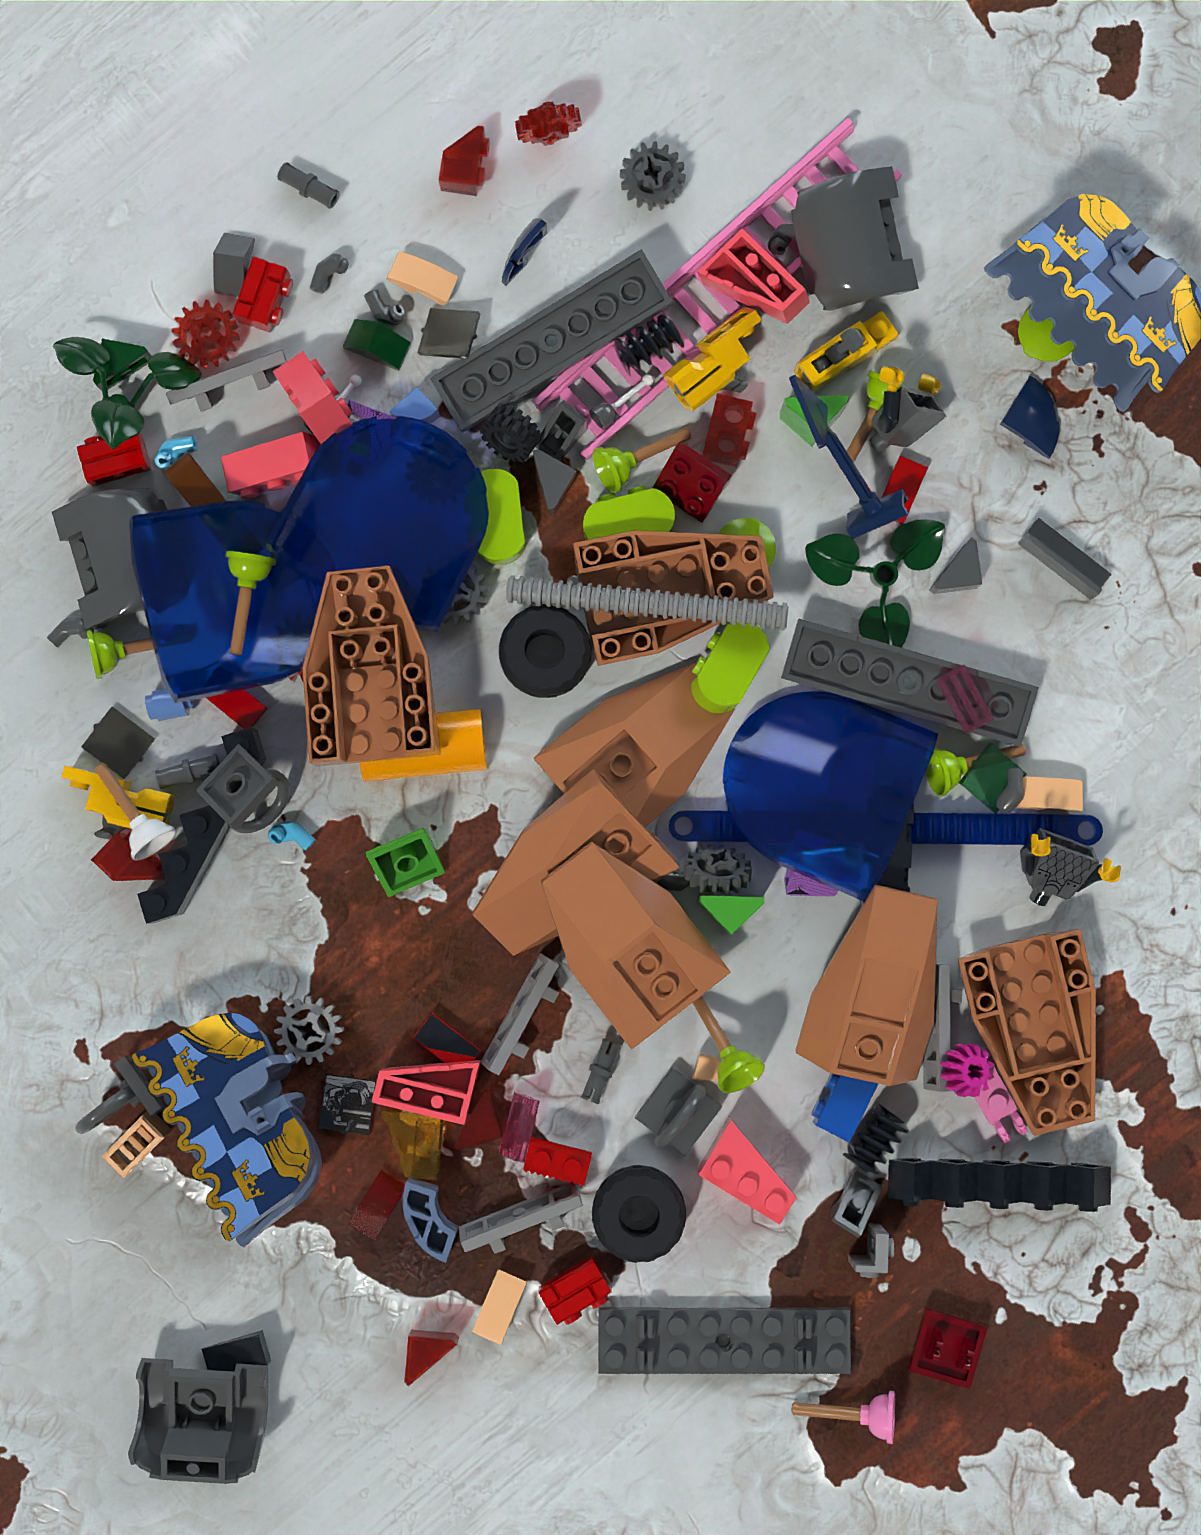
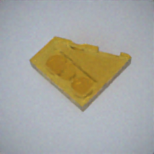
[382,1110,443,1180]

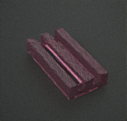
[935,664,994,734]
[499,1092,540,1162]

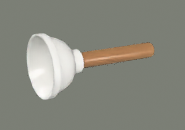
[95,763,176,861]

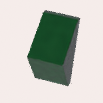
[343,319,411,371]
[93,338,152,391]

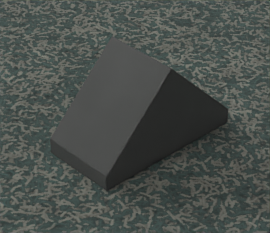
[213,233,255,297]
[536,400,587,461]
[533,449,577,516]
[929,537,982,594]

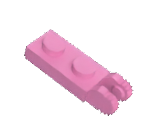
[974,1056,1028,1145]

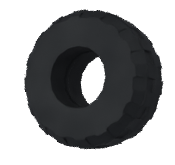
[499,604,591,698]
[592,1165,686,1263]

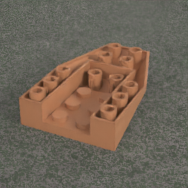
[303,566,441,767]
[534,663,735,828]
[472,769,680,956]
[541,842,731,1050]

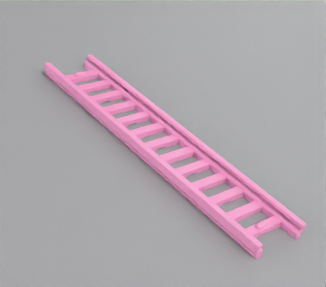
[533,118,902,461]

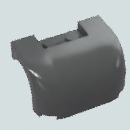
[791,166,919,311]
[52,488,187,629]
[128,1358,268,1484]

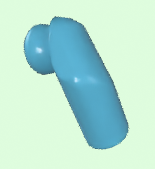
[154,436,197,469]
[268,821,316,851]

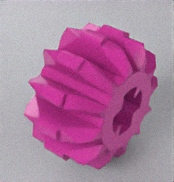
[940,1043,995,1097]

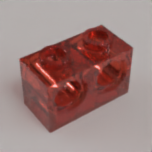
[702,393,757,467]

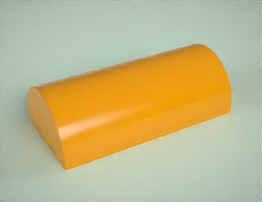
[360,708,487,782]

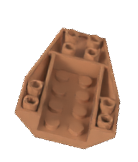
[573,530,774,666]
[795,885,938,1086]
[957,929,1096,1136]

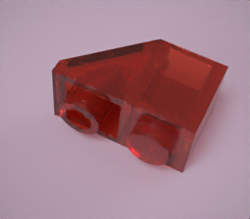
[438,126,490,196]
[91,832,165,881]

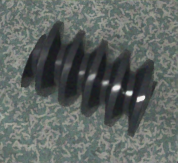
[614,314,685,376]
[842,1104,909,1174]

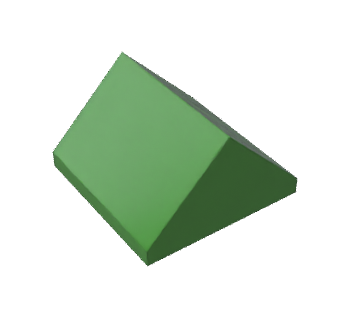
[780,395,848,447]
[365,828,445,897]
[697,895,764,935]

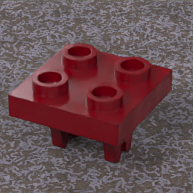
[652,441,732,523]
[908,1307,987,1389]

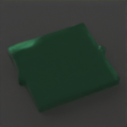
[959,742,1027,814]

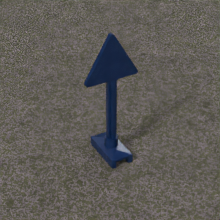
[789,375,908,539]

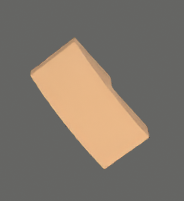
[386,251,458,306]
[1016,777,1083,812]
[472,1269,527,1346]

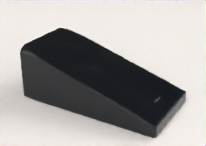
[201,1330,271,1372]

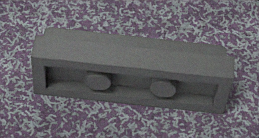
[1018,518,1112,600]

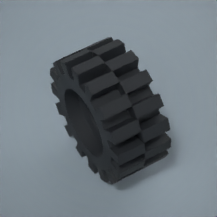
[480,405,540,463]

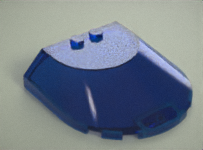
[266,416,489,632]
[129,500,336,703]
[722,691,938,902]

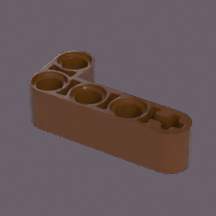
[163,451,265,555]

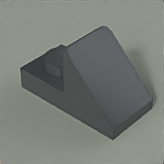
[830,1170,883,1238]

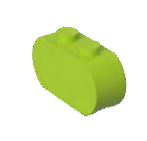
[464,468,526,565]
[583,486,675,540]
[691,623,770,714]

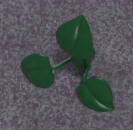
[53,337,202,449]
[805,519,945,648]

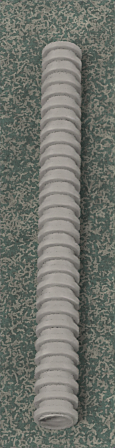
[506,575,789,631]

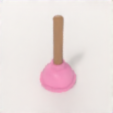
[791,1391,895,1444]

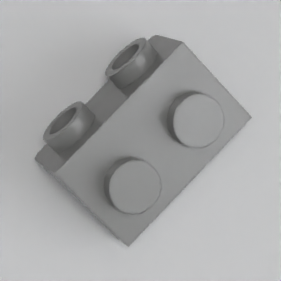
[848,1223,894,1278]

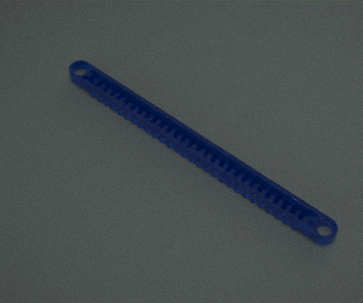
[668,810,1103,846]

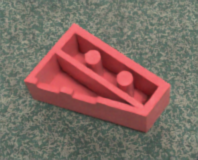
[697,228,810,324]
[273,351,355,448]
[221,432,337,499]
[372,1060,481,1125]
[697,1116,796,1225]

